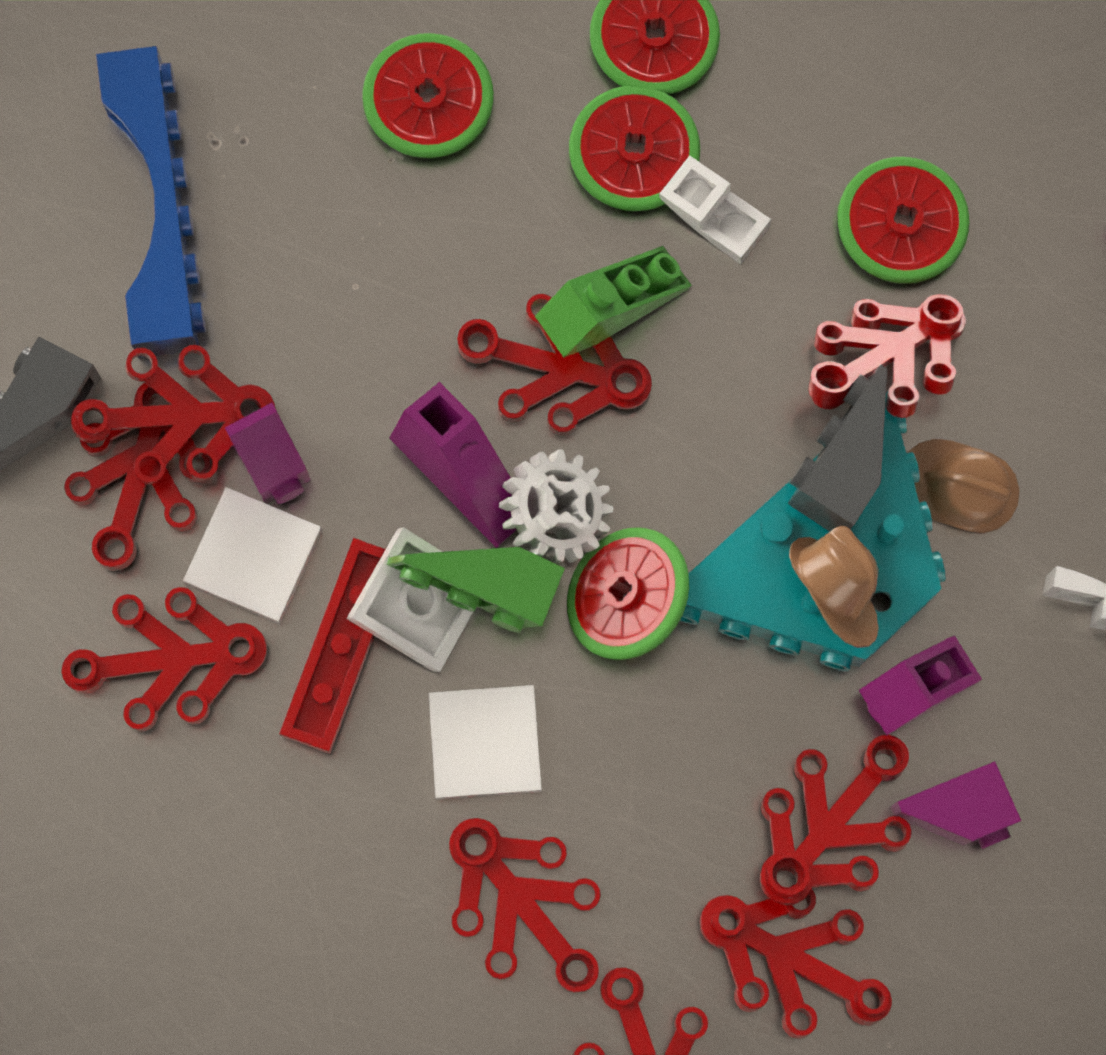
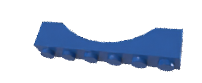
[96,46,206,359]

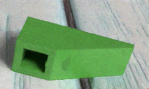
[535,246,692,357]
[386,547,565,633]

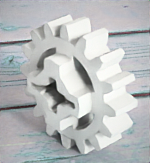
[499,449,613,564]

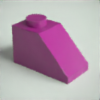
[225,403,311,504]
[859,635,982,735]
[890,761,1022,849]

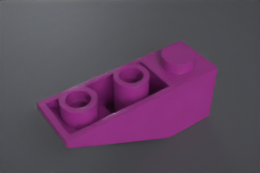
[389,382,517,548]

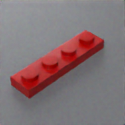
[279,538,386,754]

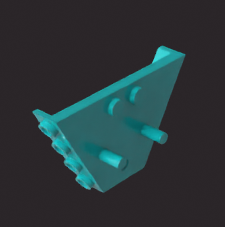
[680,391,946,671]

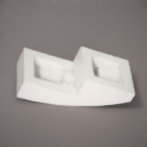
[659,156,771,265]
[1042,566,1106,631]

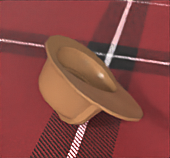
[907,439,1020,533]
[789,525,879,648]

